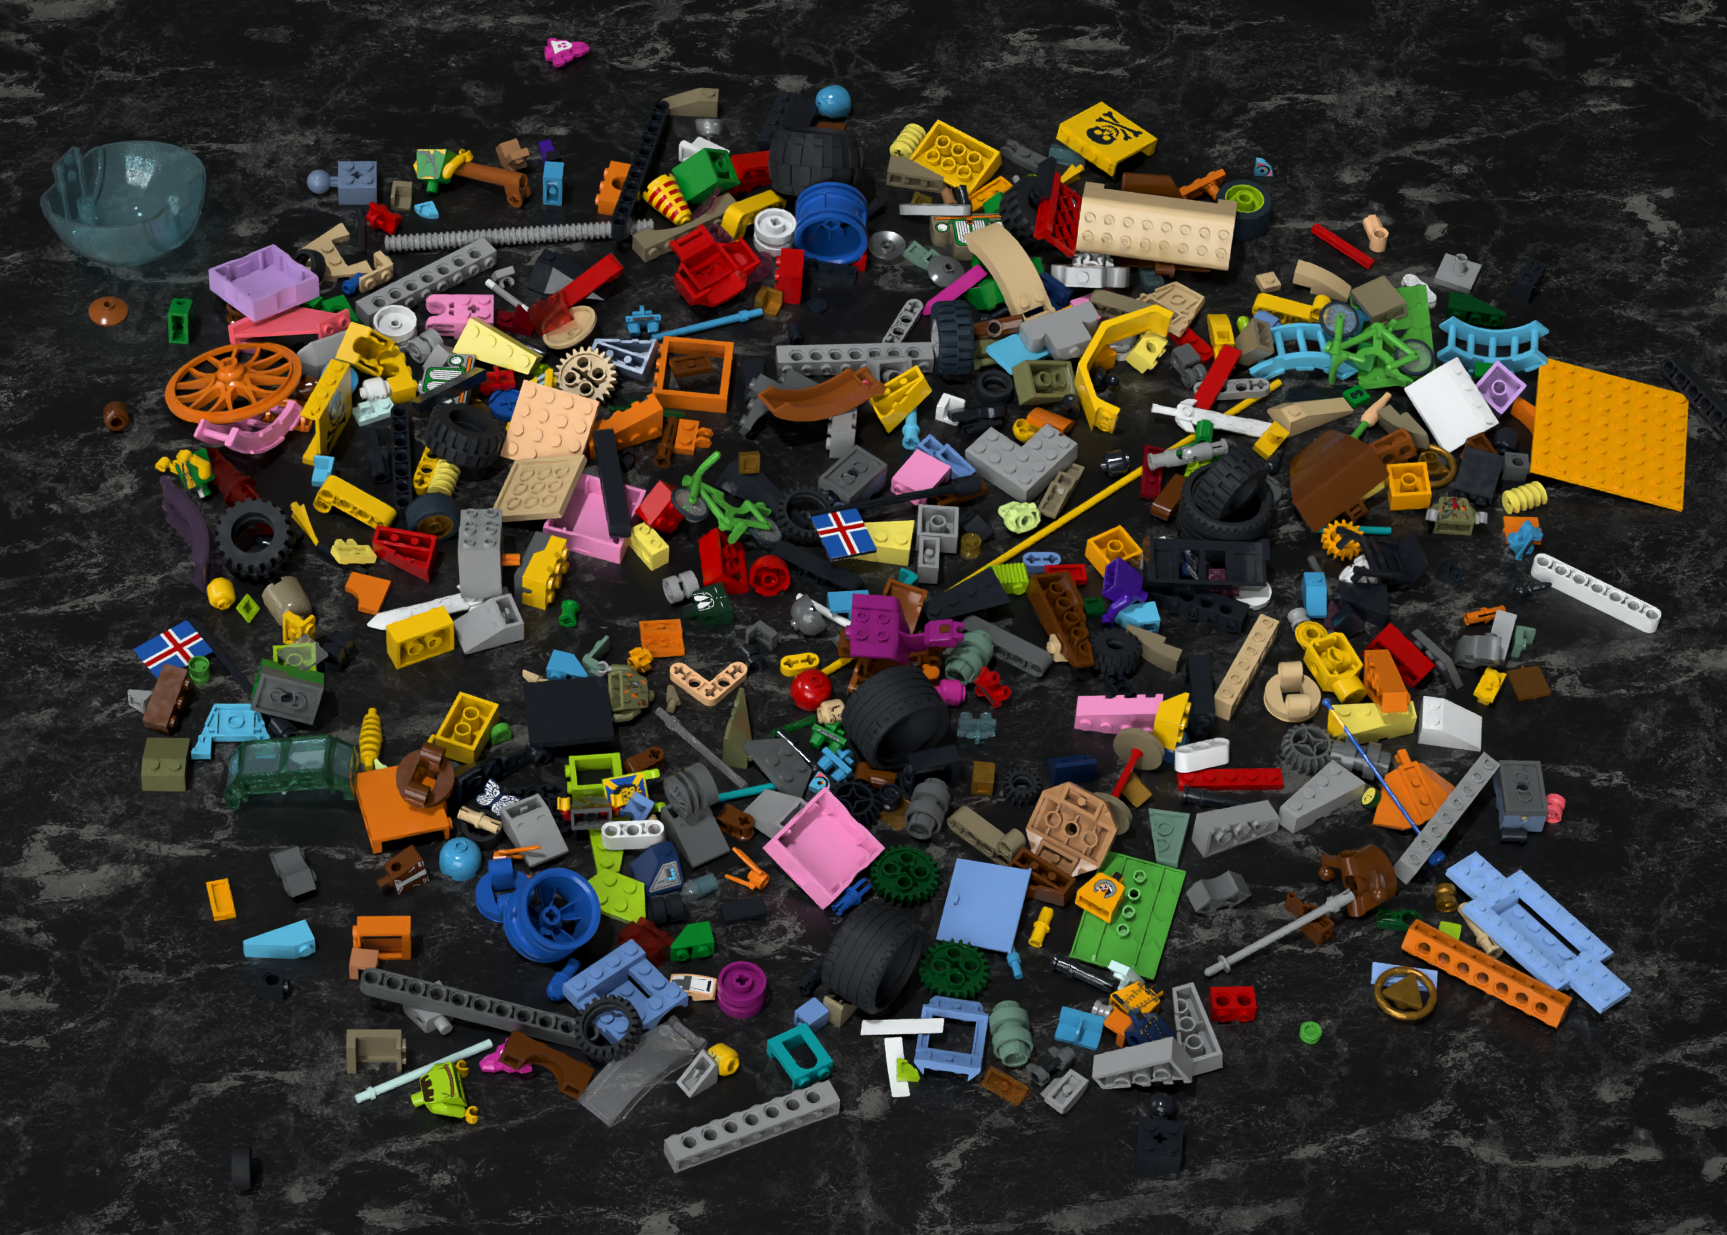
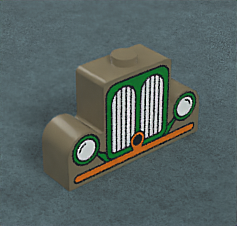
[929,213,1005,261]

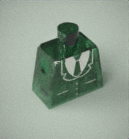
[682,581,734,626]

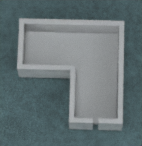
[965,424,1078,503]

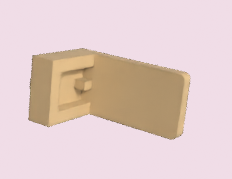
[359,251,394,293]

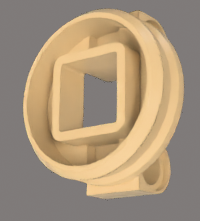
[1264,661,1321,723]

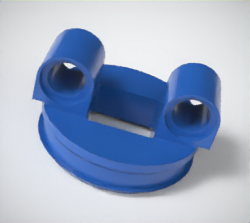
[476,857,535,923]

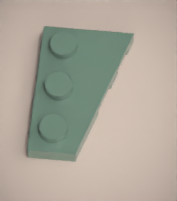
[1148,808,1190,868]

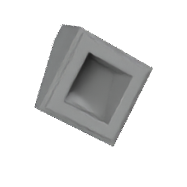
[127,689,153,714]

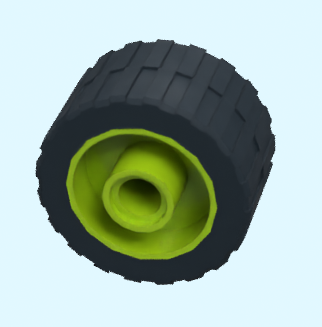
[1215,180,1273,241]

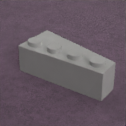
[1278,760,1366,834]

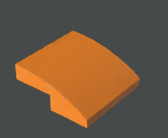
[1026,407,1075,436]
[639,619,685,658]

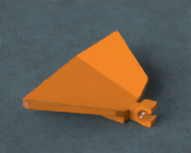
[1372,749,1455,830]

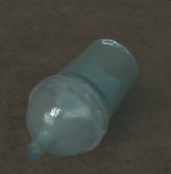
[680,872,718,900]

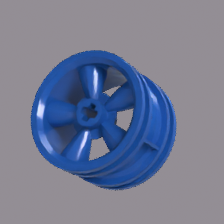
[794,182,868,265]
[503,868,601,963]

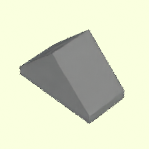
[423,343,456,370]
[676,1049,718,1098]

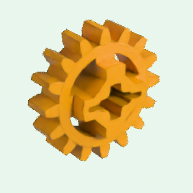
[1321,520,1364,561]

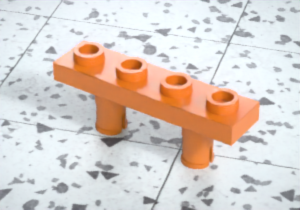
[1179,169,1226,201]

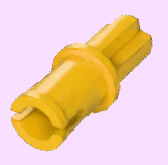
[1028,907,1054,948]

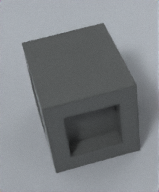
[1170,343,1201,375]
[1501,452,1531,482]

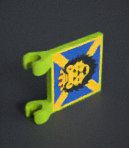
[602,768,666,819]

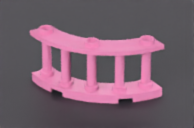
[193,398,303,454]

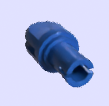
[831,877,872,916]
[546,958,582,1002]

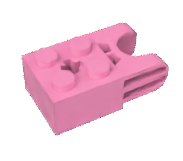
[425,294,494,339]

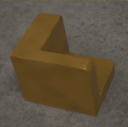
[754,285,784,317]
[971,761,995,796]
[1122,771,1152,808]

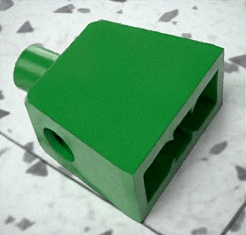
[168,298,193,344]

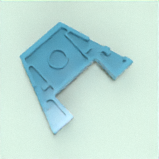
[191,704,276,759]

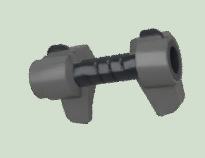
[1026,1046,1075,1086]

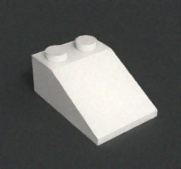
[1418,696,1482,752]

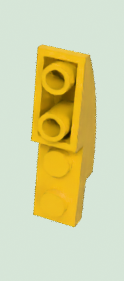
[1207,314,1236,369]

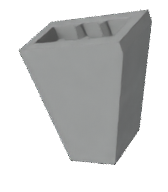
[1491,610,1517,666]

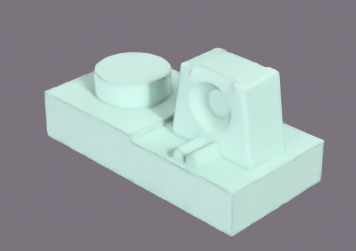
[352,397,394,427]
[1108,960,1145,990]

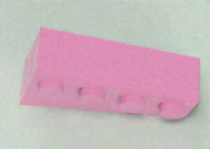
[1074,694,1163,734]

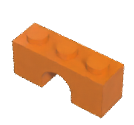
[595,161,631,216]

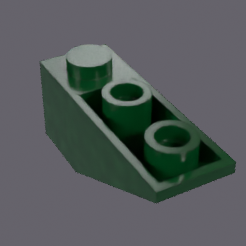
[1445,292,1506,328]

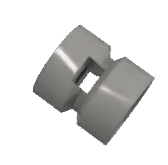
[407,328,444,364]
[662,570,700,604]

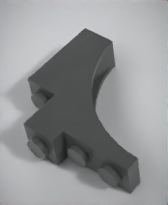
[738,368,818,436]

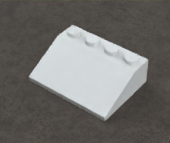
[1404,357,1499,453]

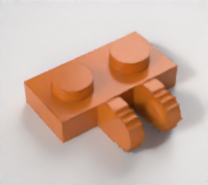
[674,419,713,456]

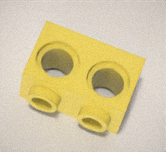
[629,522,669,571]

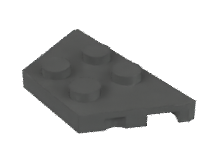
[742,738,812,798]

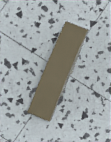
[1038,463,1085,519]

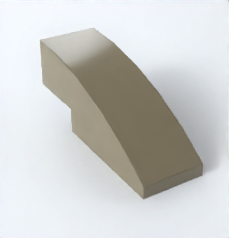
[1376,404,1430,449]
[1125,624,1183,674]

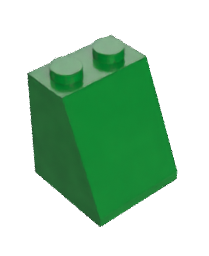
[672,148,740,204]

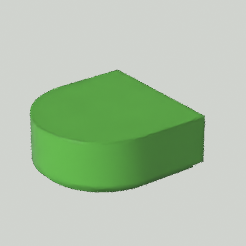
[490,723,512,745]

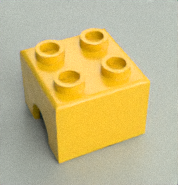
[335,322,396,377]

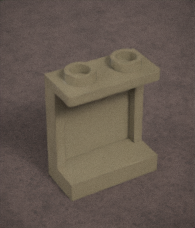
[1350,276,1408,327]
[346,1029,406,1074]

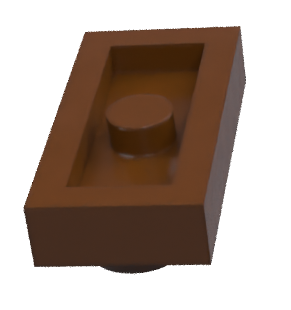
[669,352,713,379]

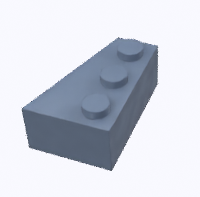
[591,339,660,382]

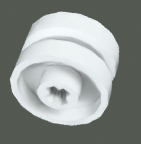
[753,208,796,257]
[373,305,417,354]

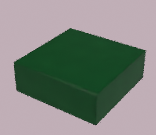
[1083,597,1106,619]

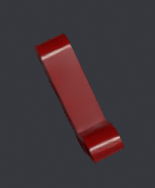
[553,253,624,311]

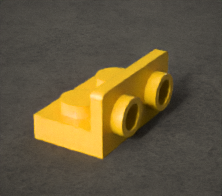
[283,610,316,645]

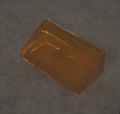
[980,1066,1031,1107]

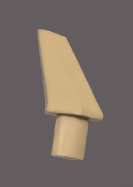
[523,669,549,682]

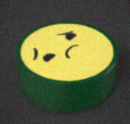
[1361,787,1381,809]

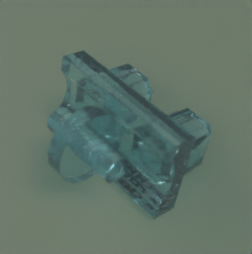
[957,712,996,744]

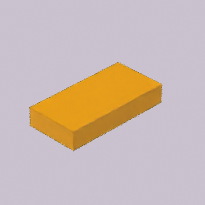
[206,878,236,921]

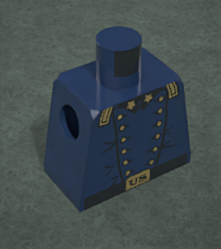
[1124,1008,1176,1047]

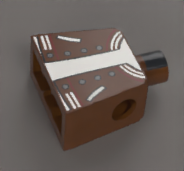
[376,845,429,895]

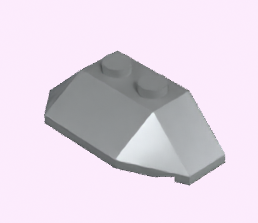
[296,330,346,380]

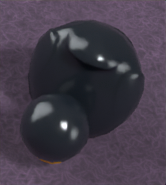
[1089,366,1120,390]

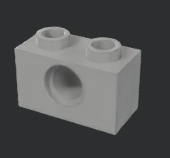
[917,536,940,584]

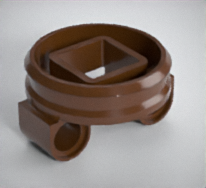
[396,741,455,808]

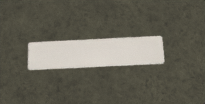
[861,1018,944,1035]

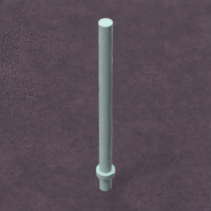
[355,1039,493,1103]

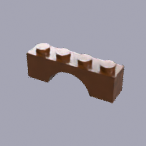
[498,1030,594,1101]

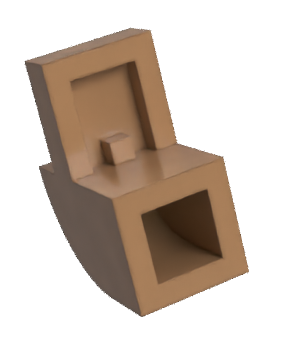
[495,138,530,171]

